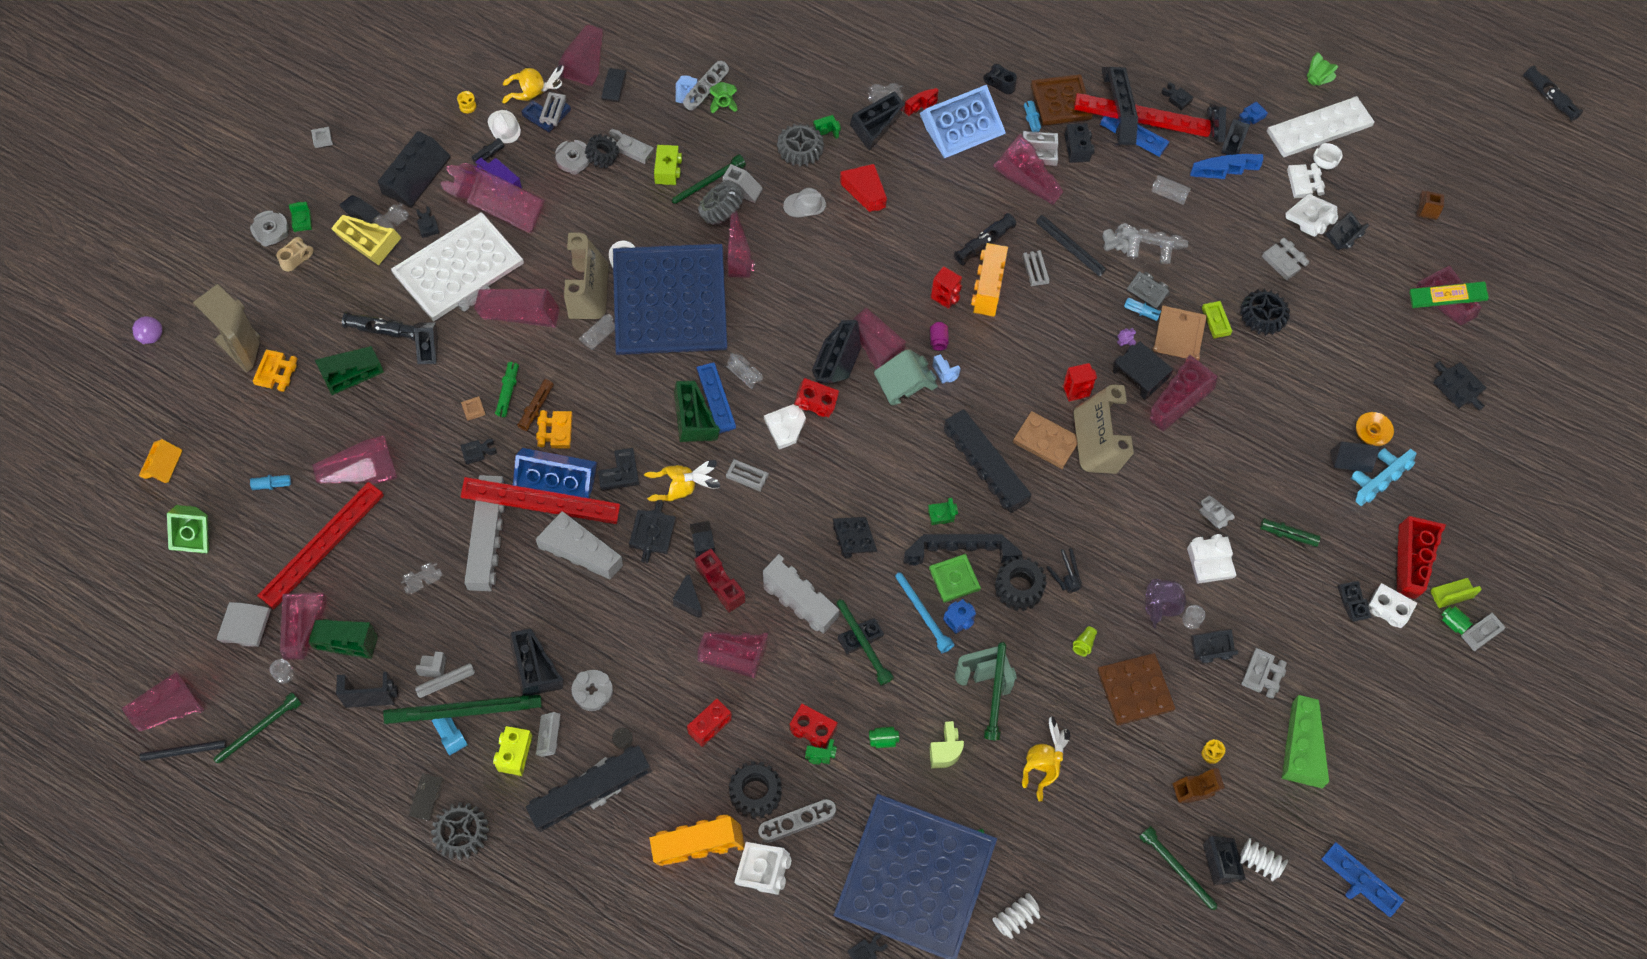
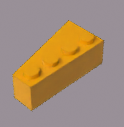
[971,243,1008,317]
[649,815,745,866]

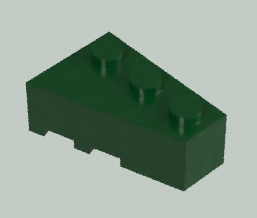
[315,346,384,395]

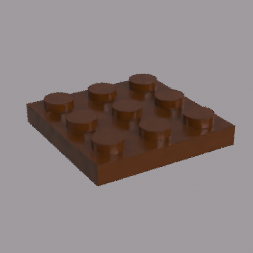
[1031,74,1093,126]
[1097,653,1175,726]

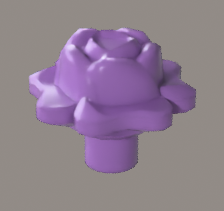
[1117,328,1136,346]

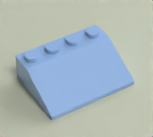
[920,85,1006,158]

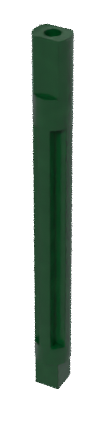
[383,695,542,724]

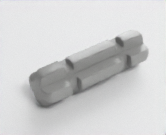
[458,285,491,311]

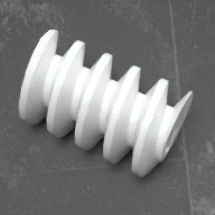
[1240,838,1288,881]
[993,893,1040,939]

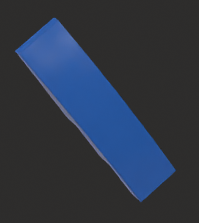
[1190,154,1263,179]

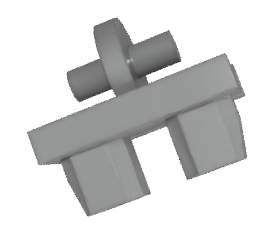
[1102,223,1137,253]
[1199,496,1235,529]

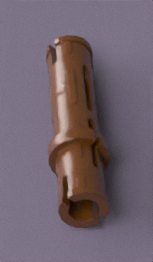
[517,379,554,431]

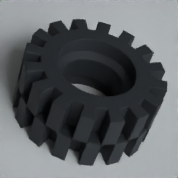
[585,134,619,168]

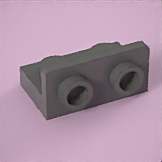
[1127,271,1170,309]

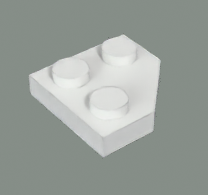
[764,404,806,450]

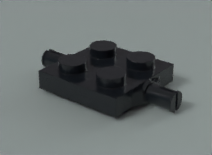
[1433,361,1487,411]
[629,500,676,563]

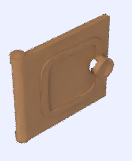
[1153,306,1207,361]

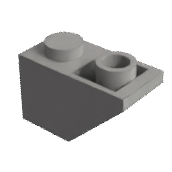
[723,165,763,203]

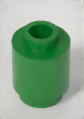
[1441,606,1472,635]
[869,726,899,749]

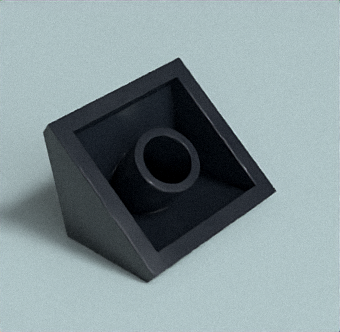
[1331,441,1379,473]
[1203,836,1246,886]

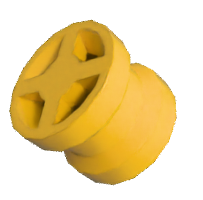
[457,91,477,114]
[1202,739,1225,764]

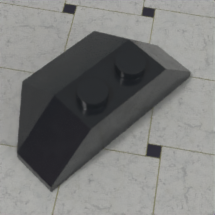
[812,320,861,383]

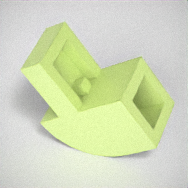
[929,721,964,769]

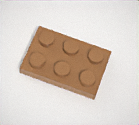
[1013,411,1077,470]

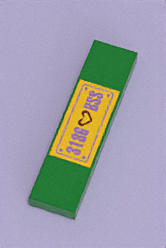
[1409,282,1489,308]

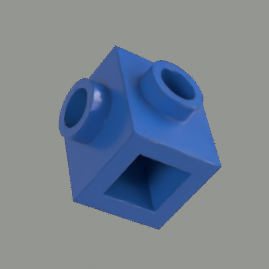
[943,599,976,634]

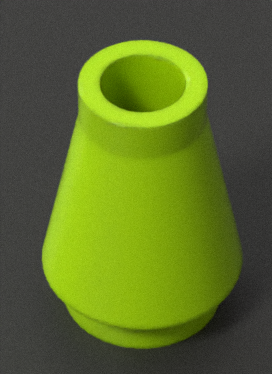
[1073,626,1097,656]

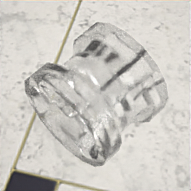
[1182,605,1205,629]
[270,659,294,684]

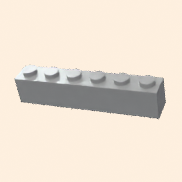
[465,475,505,591]

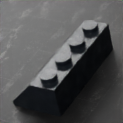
[377,131,451,208]

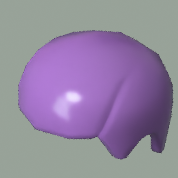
[132,316,162,344]

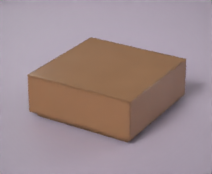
[461,397,485,421]

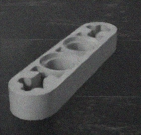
[683,61,729,110]
[758,799,836,843]

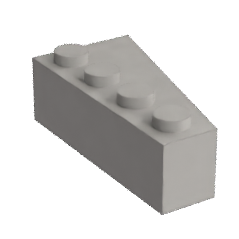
[763,554,839,634]

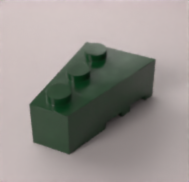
[674,381,720,442]
[308,619,378,659]

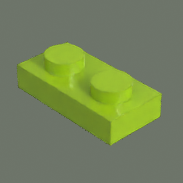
[1202,301,1232,339]

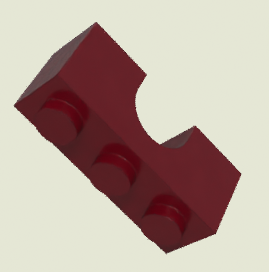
[695,549,745,613]

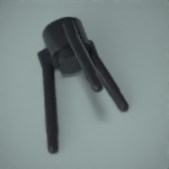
[1047,548,1082,593]

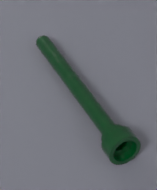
[672,154,746,204]
[837,599,894,686]
[984,642,1006,740]
[214,692,302,763]
[1139,826,1217,910]

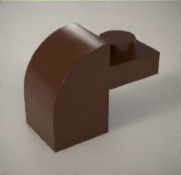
[1417,190,1444,220]
[1172,768,1225,803]

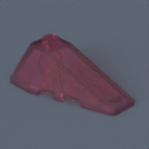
[558,24,603,86]
[993,134,1063,205]

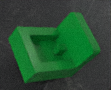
[805,739,837,764]

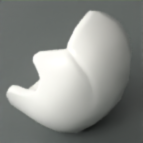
[1313,143,1343,170]

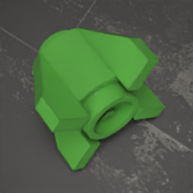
[1307,52,1338,86]
[709,82,737,113]

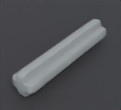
[415,664,475,698]

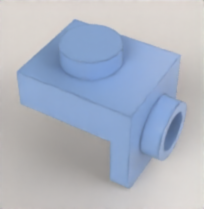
[676,76,697,103]

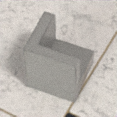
[415,651,447,678]

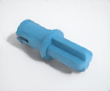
[1024,101,1041,132]
[1124,298,1161,322]
[250,475,291,490]

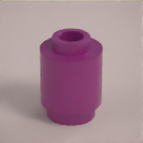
[930,322,949,351]

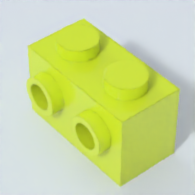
[493,726,532,776]

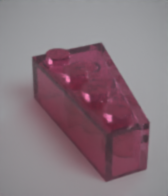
[474,289,560,328]
[1150,355,1218,432]

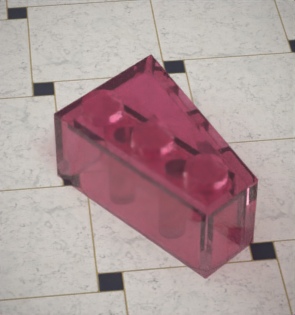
[1416,265,1482,325]
[853,308,906,370]
[698,632,768,678]
[121,672,205,731]

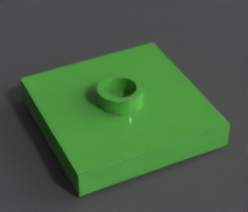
[929,554,981,603]

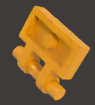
[253,349,298,392]
[536,410,573,449]

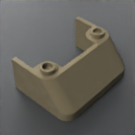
[193,284,260,372]

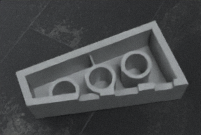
[536,511,623,579]

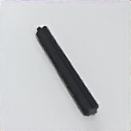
[1036,215,1106,276]

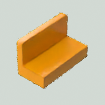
[139,439,182,483]

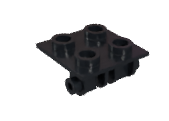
[832,517,877,559]

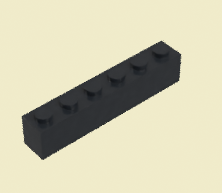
[944,409,1032,514]
[525,745,653,832]

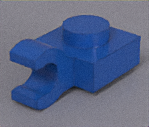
[1239,102,1268,124]

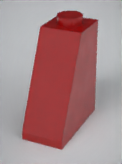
[840,164,887,212]

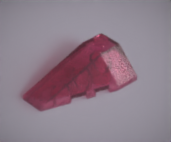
[728,211,754,278]
[312,435,397,483]

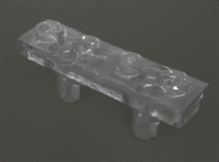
[1115,226,1188,264]

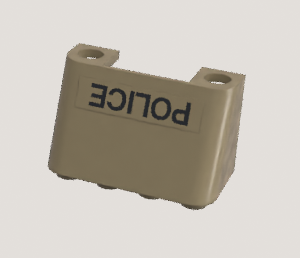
[564,233,609,319]
[1074,385,1134,474]

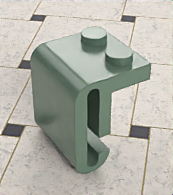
[874,350,938,405]
[955,647,1017,696]

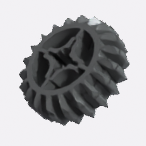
[777,123,824,167]
[698,180,744,225]
[431,802,489,860]

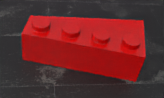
[1397,516,1446,599]

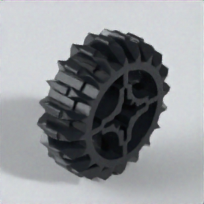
[1240,288,1290,336]

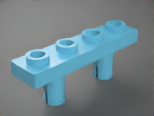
[1351,448,1417,506]

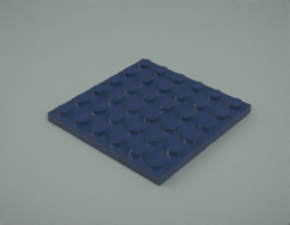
[613,244,727,355]
[833,794,997,959]

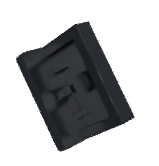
[1325,211,1369,250]
[1191,629,1239,663]

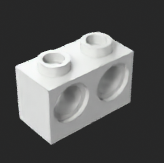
[1368,583,1417,628]

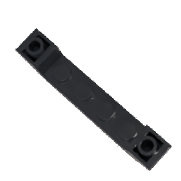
[1101,67,1138,145]
[903,534,1022,566]

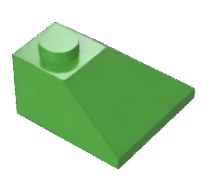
[167,505,209,553]

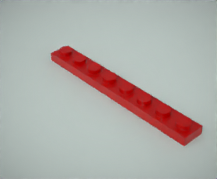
[1074,93,1211,137]
[461,477,620,524]
[257,482,384,610]

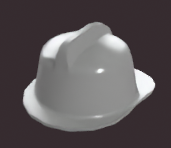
[783,188,826,217]

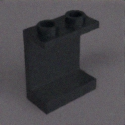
[1112,341,1173,400]
[336,672,398,708]

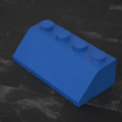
[513,448,597,498]

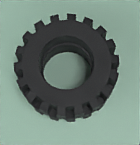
[995,556,1047,611]
[729,761,782,819]

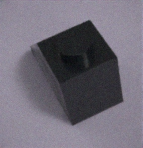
[1221,117,1250,155]
[414,322,438,364]
[690,521,715,558]

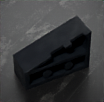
[850,91,905,151]
[510,629,564,696]

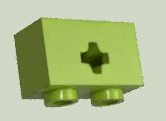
[654,145,682,185]

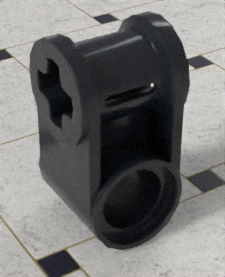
[983,64,1017,94]

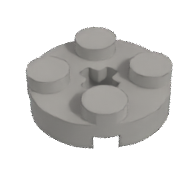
[555,140,590,175]
[250,211,289,246]
[572,670,613,711]

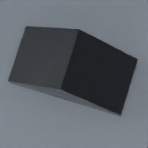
[673,574,702,618]

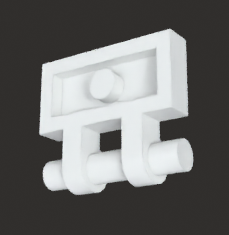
[1287,163,1325,198]

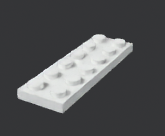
[1267,96,1374,158]

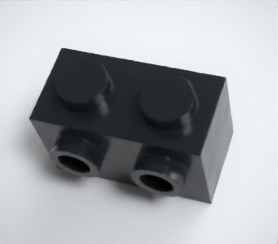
[1064,123,1094,163]

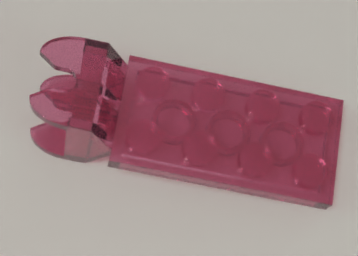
[441,163,545,233]

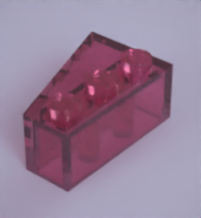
[280,593,327,660]

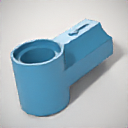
[432,717,468,756]

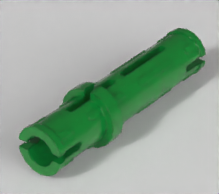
[495,362,519,417]

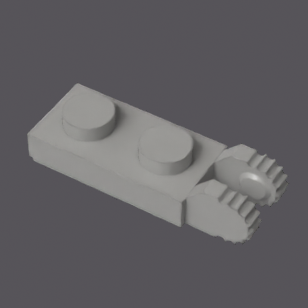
[607,129,654,164]

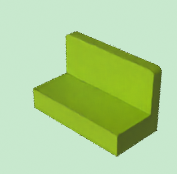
[1430,578,1482,608]

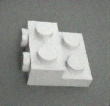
[1286,194,1338,237]
[1187,534,1236,584]
[734,842,791,895]

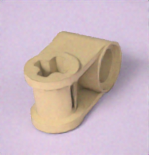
[277,237,313,272]

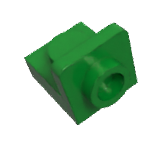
[813,115,841,139]
[289,202,312,232]
[928,498,958,525]

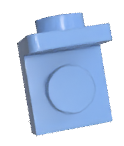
[932,354,960,384]

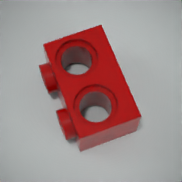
[931,266,962,309]
[1063,363,1097,402]
[794,378,839,417]
[687,699,732,747]
[790,704,838,749]

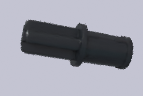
[471,138,504,164]

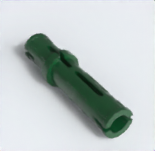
[1260,518,1321,547]

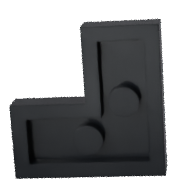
[1207,102,1226,142]
[598,448,639,491]

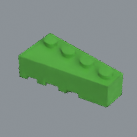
[1282,695,1329,788]

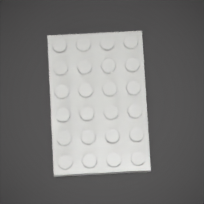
[391,212,524,322]

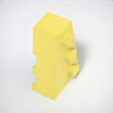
[331,215,401,265]

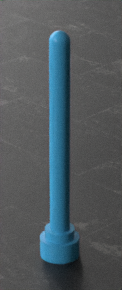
[896,572,955,653]

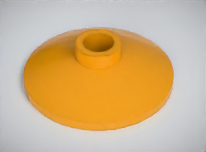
[1356,412,1394,446]

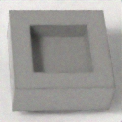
[311,127,333,148]

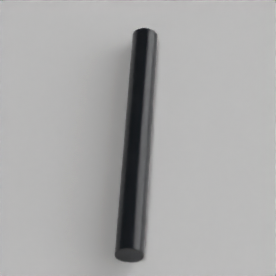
[140,740,227,761]

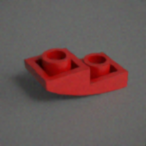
[904,88,939,116]

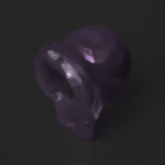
[1145,579,1186,629]

